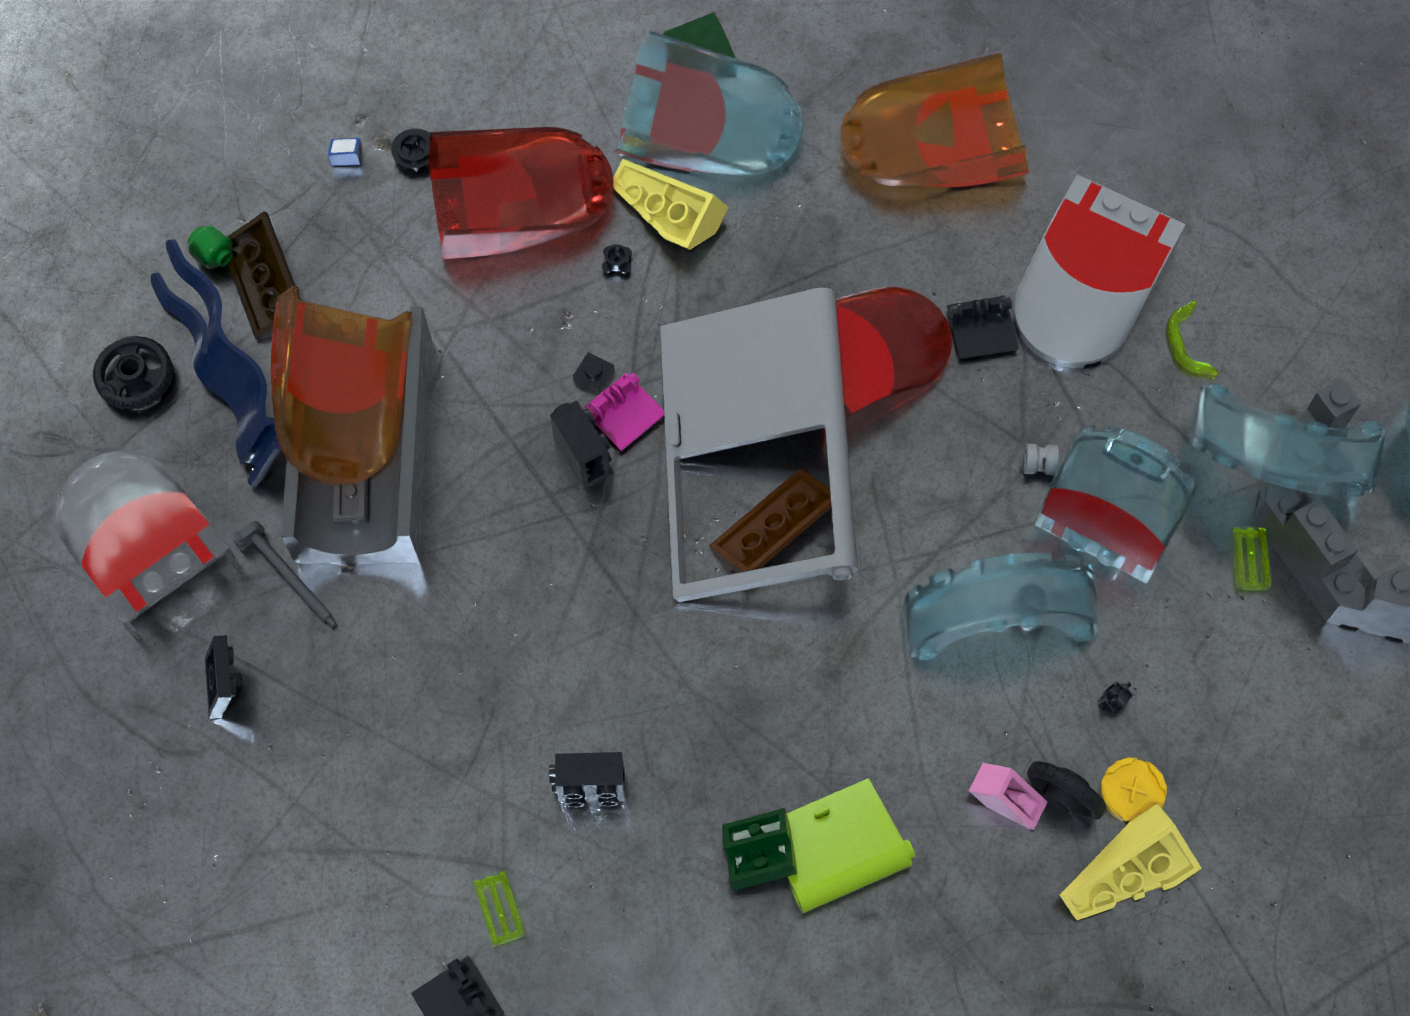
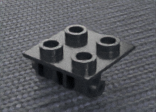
[947,295,1019,359]
[411,956,504,1016]

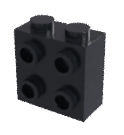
[550,400,612,488]
[549,752,625,807]

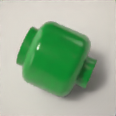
[188,225,233,269]

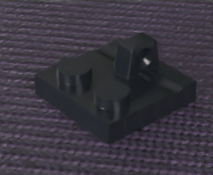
[204,635,241,719]

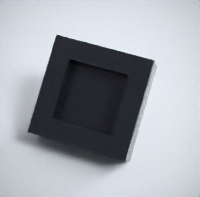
[573,352,615,394]

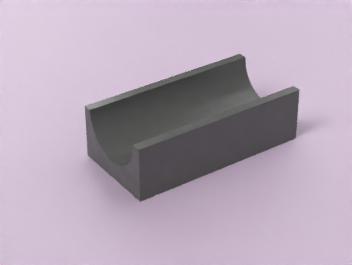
[281,307,432,564]

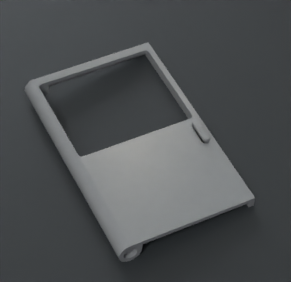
[660,288,858,602]

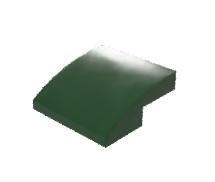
[663,12,738,78]
[722,808,797,891]

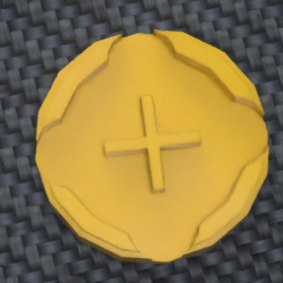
[1100,757,1167,823]

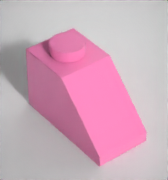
[969,763,1047,830]

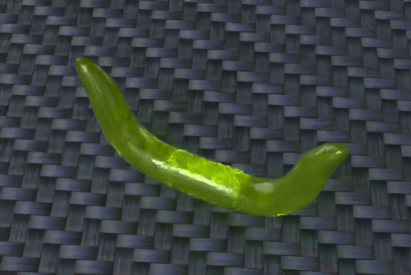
[1167,300,1219,376]

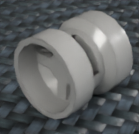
[1024,443,1059,475]

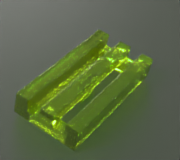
[1232,527,1271,590]
[473,871,525,947]

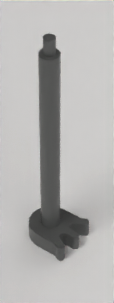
[233,521,336,627]

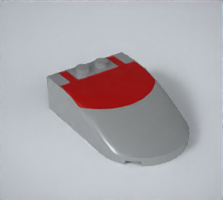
[1013,174,1186,368]

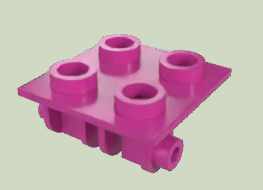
[582,372,665,452]

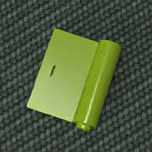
[787,778,916,914]

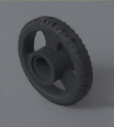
[93,336,173,410]
[1027,761,1107,820]

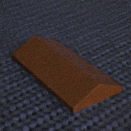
[709,468,832,574]

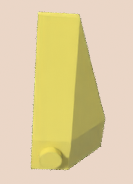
[610,159,729,250]
[1060,803,1202,921]

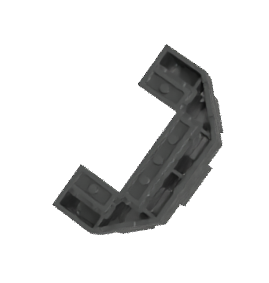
[1254,379,1410,644]

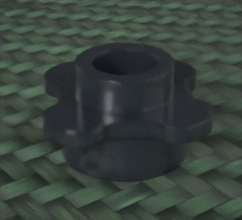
[602,244,632,274]
[1100,682,1133,711]

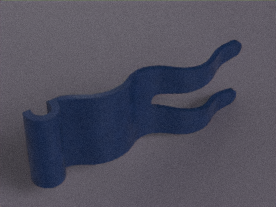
[151,239,290,487]

